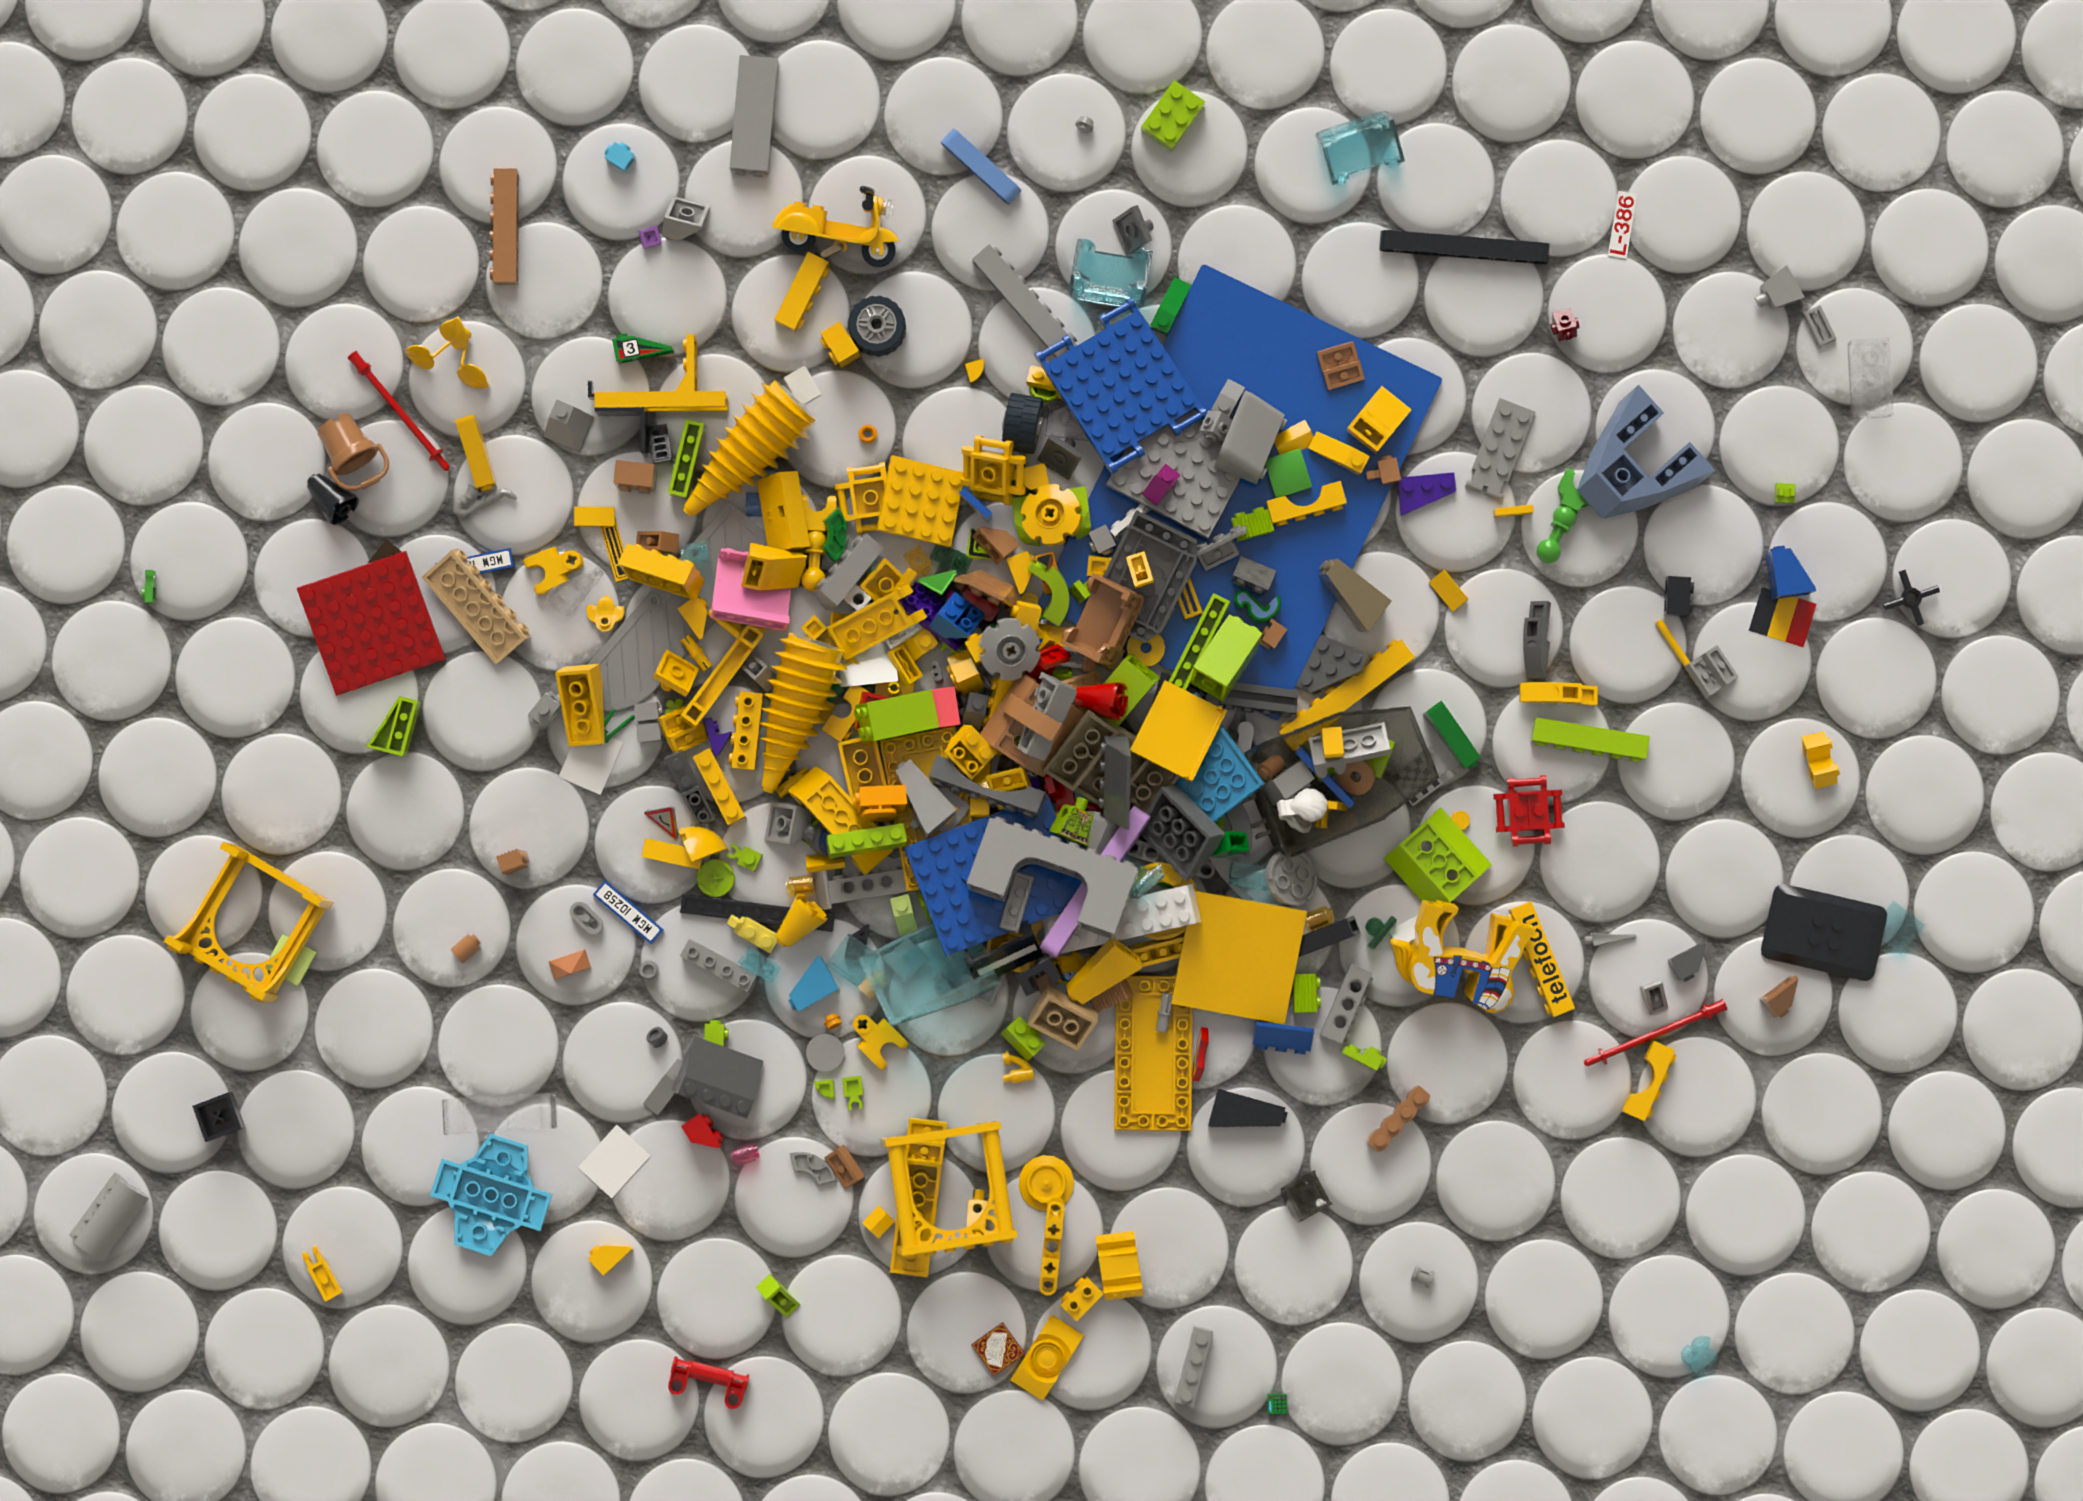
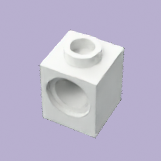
[843,584,872,611]

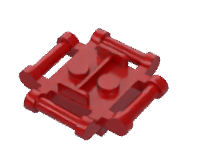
[1493,775,1565,847]

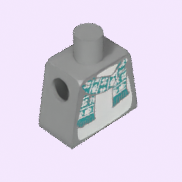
[528,691,562,732]

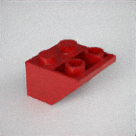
[681,1113,724,1148]

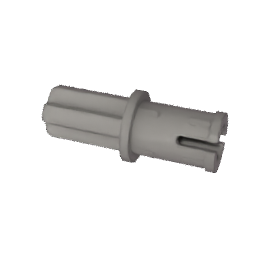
[1156,993,1172,1032]

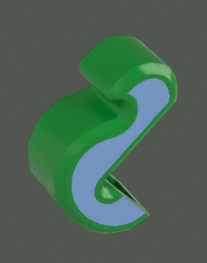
[1234,590,1281,623]

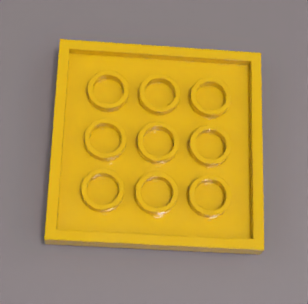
[876,455,963,548]

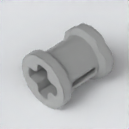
[1410,1265,1435,1288]

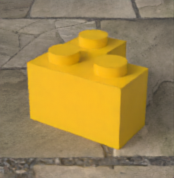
[820,321,860,368]
[946,649,984,697]

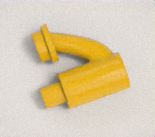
[1002,1051,1035,1084]

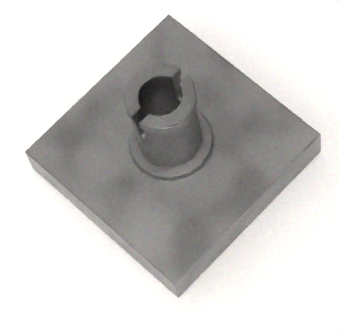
[1112,205,1153,255]

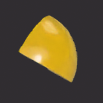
[678,826,729,863]

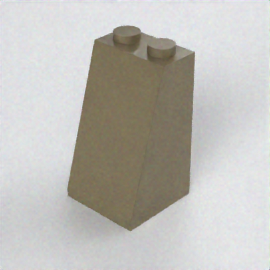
[1318,559,1392,632]

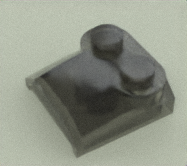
[1280,1170,1332,1223]

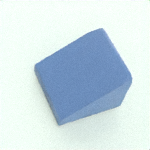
[745,493,763,517]

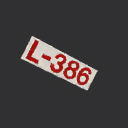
[1608,191,1637,259]

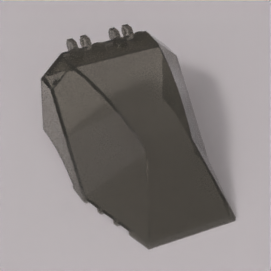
[1241,706,1440,859]

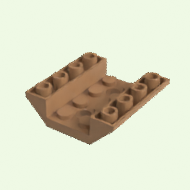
[980,672,1085,777]

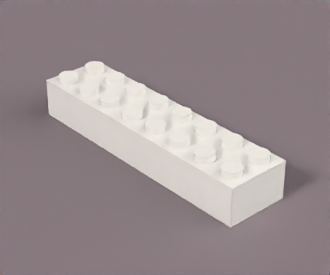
[1042,884,1202,954]

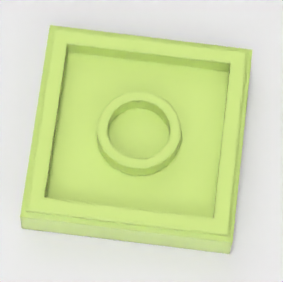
[266,934,317,986]

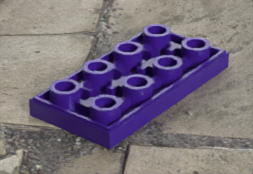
[899,581,977,652]

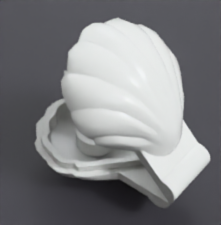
[1277,788,1328,833]

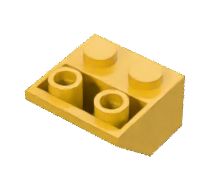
[944,725,997,780]

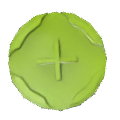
[697,859,735,897]

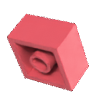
[932,686,961,729]

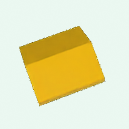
[1274,420,1314,454]

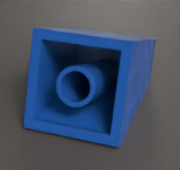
[1765,545,1816,600]

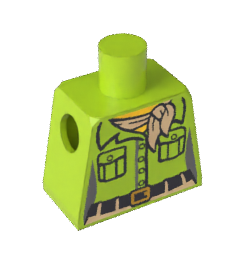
[1049,797,1094,846]

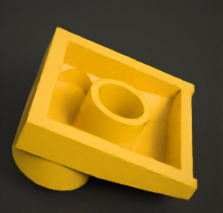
[859,558,913,601]

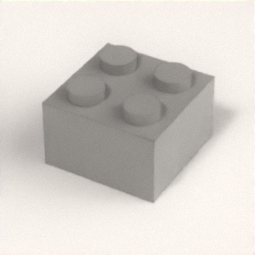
[1261,760,1315,806]

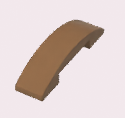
[1002,693,1064,742]

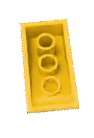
[555,664,605,746]

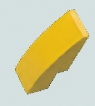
[641,838,702,870]

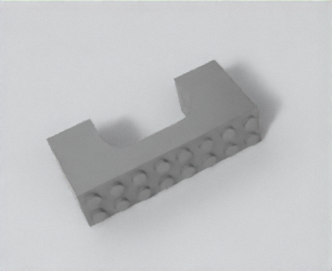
[967,817,1138,940]

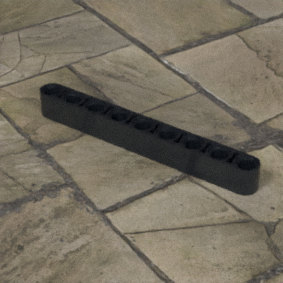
[1379,230,1550,264]

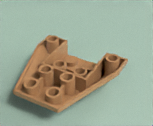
[952,569,1019,616]

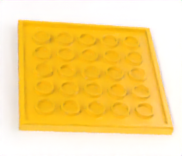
[1171,890,1307,1025]

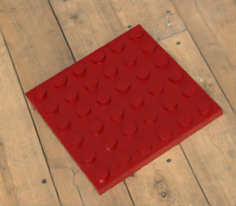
[296,550,445,696]

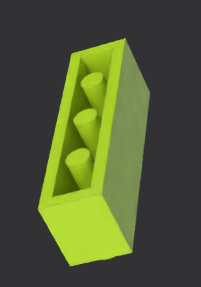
[668,419,706,500]
[826,823,907,859]

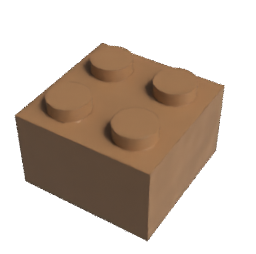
[613,460,658,494]

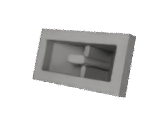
[1640,980,1668,1015]

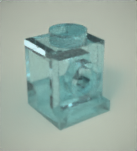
[680,540,710,564]

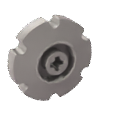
[978,618,1040,680]

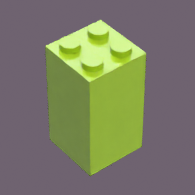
[1190,614,1262,702]
[1082,653,1160,726]
[854,689,939,743]

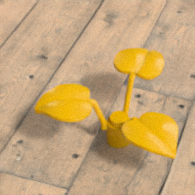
[405,317,490,389]

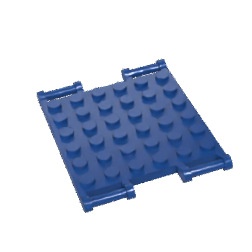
[1034,297,1207,474]

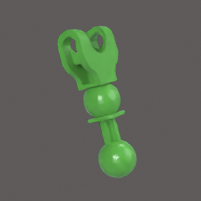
[1536,468,1589,563]

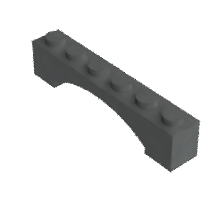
[928,755,1046,819]

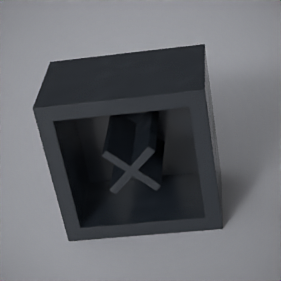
[192,1092,246,1142]

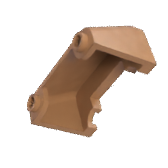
[1061,573,1144,665]

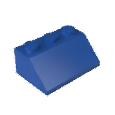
[1252,1021,1314,1055]

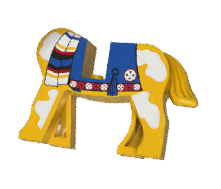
[1389,900,1536,1013]

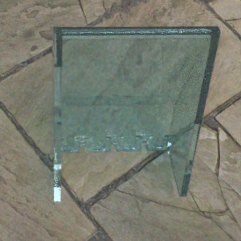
[859,922,1001,1027]

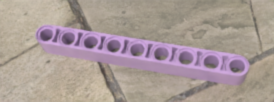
[1040,806,1151,959]

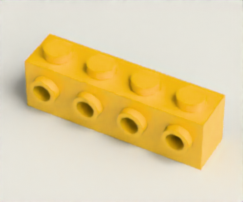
[729,691,764,771]

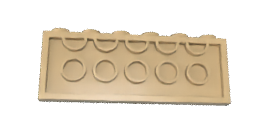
[422,548,531,665]

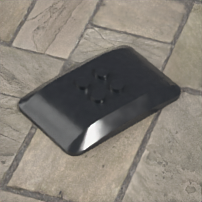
[1761,884,1887,981]

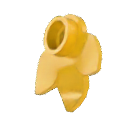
[586,595,624,632]

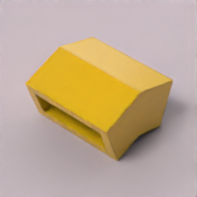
[862,1205,895,1239]

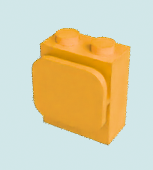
[853,785,907,822]

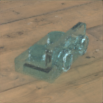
[738,947,781,983]

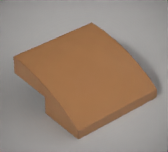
[1316,341,1365,390]

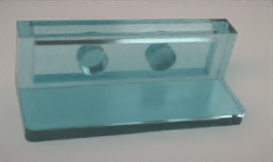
[1228,862,1269,891]

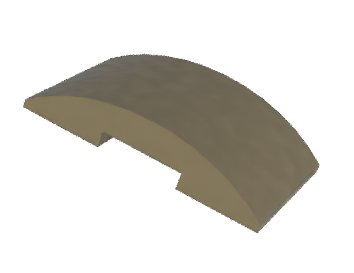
[1043,710,1180,814]

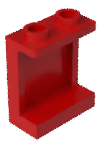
[1025,644,1072,685]

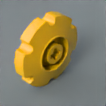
[1021,484,1082,546]

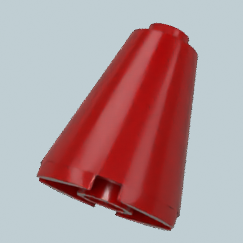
[1074,682,1128,721]

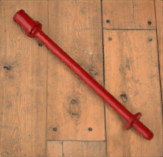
[347,351,450,471]
[1584,999,1728,1067]

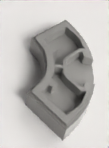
[790,1152,837,1186]

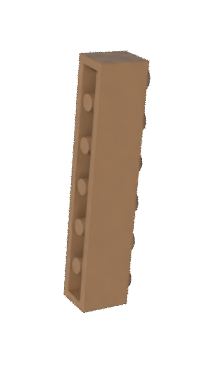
[490,168,519,285]

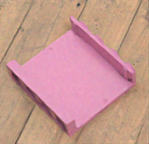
[710,548,791,631]

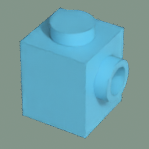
[604,142,636,173]

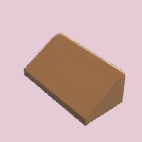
[824,1145,864,1189]

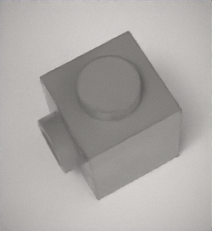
[1088,524,1116,556]

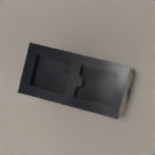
[1664,576,1694,617]

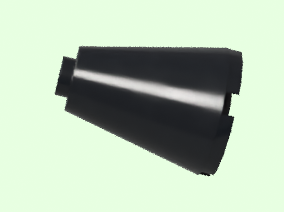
[307,474,359,525]

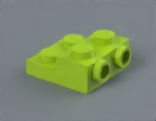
[1340,1044,1387,1071]

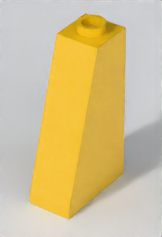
[455,415,497,492]
[1066,939,1143,1004]

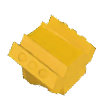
[1095,1231,1144,1300]

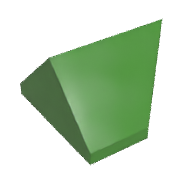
[919,570,957,598]

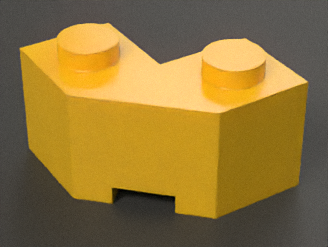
[1801,731,1840,789]

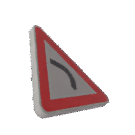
[644,805,678,839]

